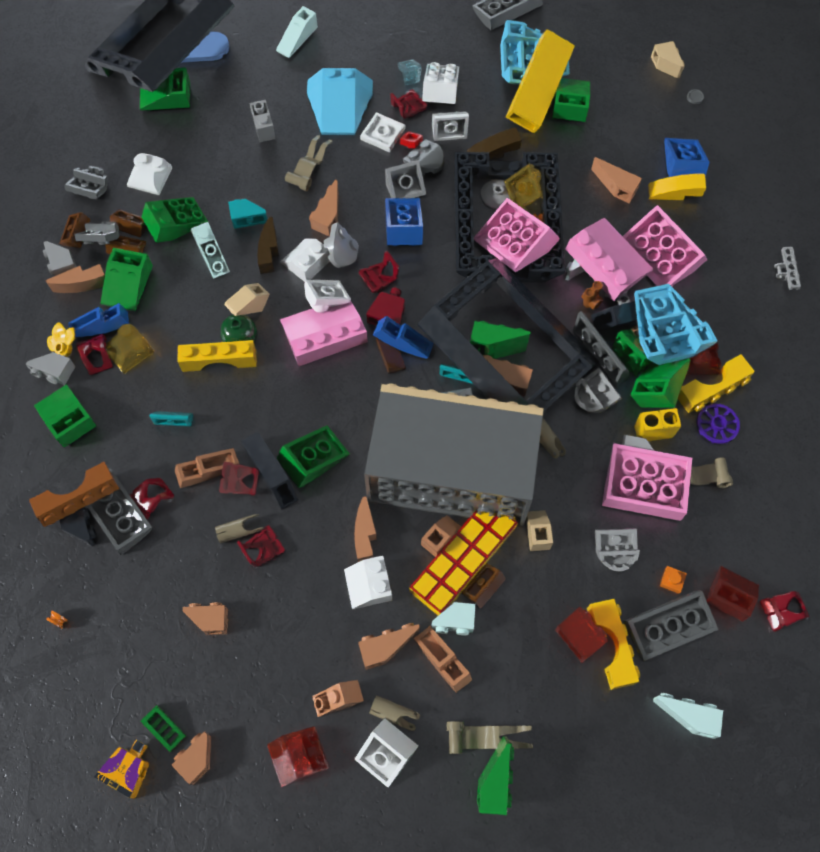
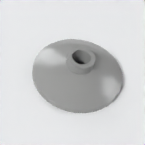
[481,180,515,209]

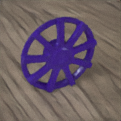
[696,404,740,444]

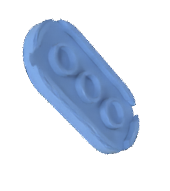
[182,32,230,62]

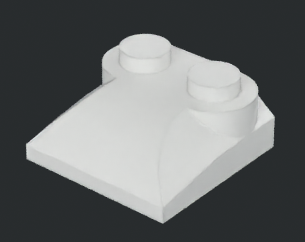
[127,153,172,195]
[304,280,351,313]

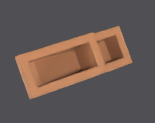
[46,264,105,293]
[175,448,239,488]
[354,497,377,562]
[414,626,472,693]

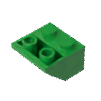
[612,330,653,376]

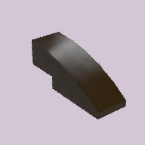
[467,127,522,161]
[257,217,279,274]

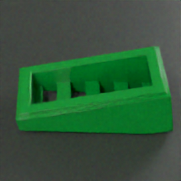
[140,705,186,752]

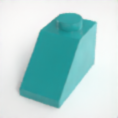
[228,199,268,229]

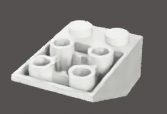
[422,62,459,104]

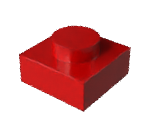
[400,131,423,149]

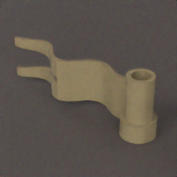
[285,135,333,191]
[690,458,733,488]
[447,722,533,754]

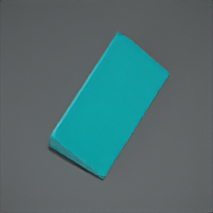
[439,363,473,384]
[150,411,193,426]

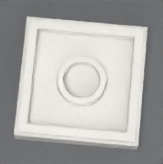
[360,112,406,152]

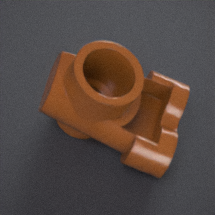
[581,281,603,310]

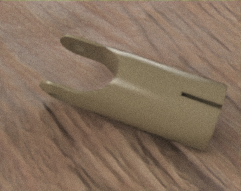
[540,417,566,458]
[215,514,263,544]
[369,695,420,731]

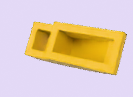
[648,174,706,200]

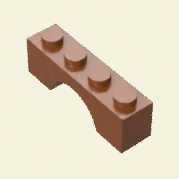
[29,462,119,527]

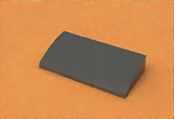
[472,0,543,30]
[573,311,629,387]
[87,468,153,555]
[623,590,719,661]

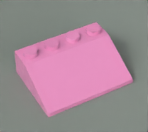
[474,198,560,272]
[622,205,707,286]
[565,218,653,301]
[280,301,368,366]
[602,443,692,521]

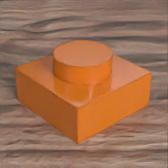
[660,566,687,594]

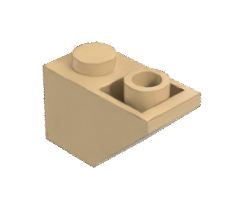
[651,41,685,78]
[224,283,270,316]
[526,510,553,551]

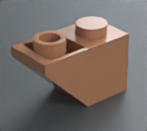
[421,515,461,557]
[183,602,228,635]
[312,680,364,717]
[172,732,211,785]

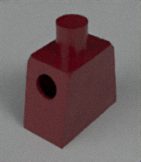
[366,287,405,326]

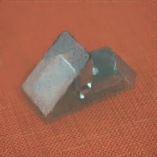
[398,59,421,85]

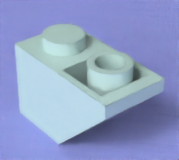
[432,602,475,636]

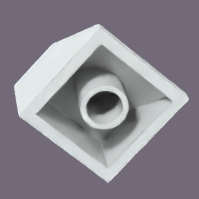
[432,112,469,141]
[281,239,330,282]
[344,556,392,610]
[354,718,418,788]

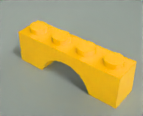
[178,340,257,372]
[678,354,755,413]
[587,599,640,690]

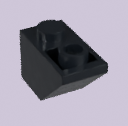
[59,507,97,546]

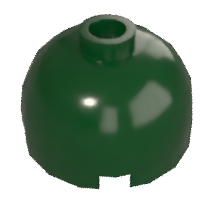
[220,314,258,342]

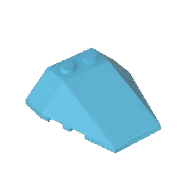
[500,20,570,85]
[307,68,373,135]
[634,284,717,365]

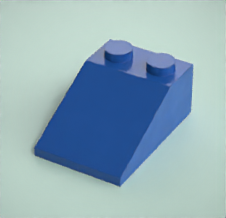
[664,138,710,177]
[385,198,423,246]

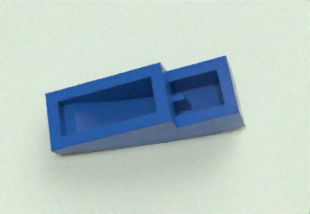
[68,303,129,337]
[373,316,434,359]

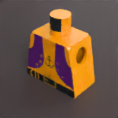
[94,740,149,799]

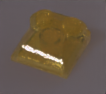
[504,164,543,209]
[106,324,154,374]

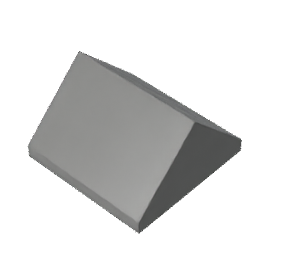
[385,160,426,198]

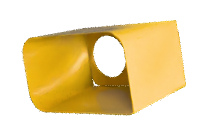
[634,408,681,441]

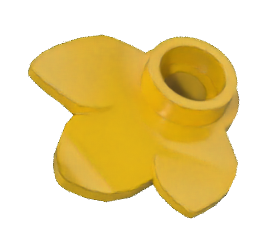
[47,322,75,357]

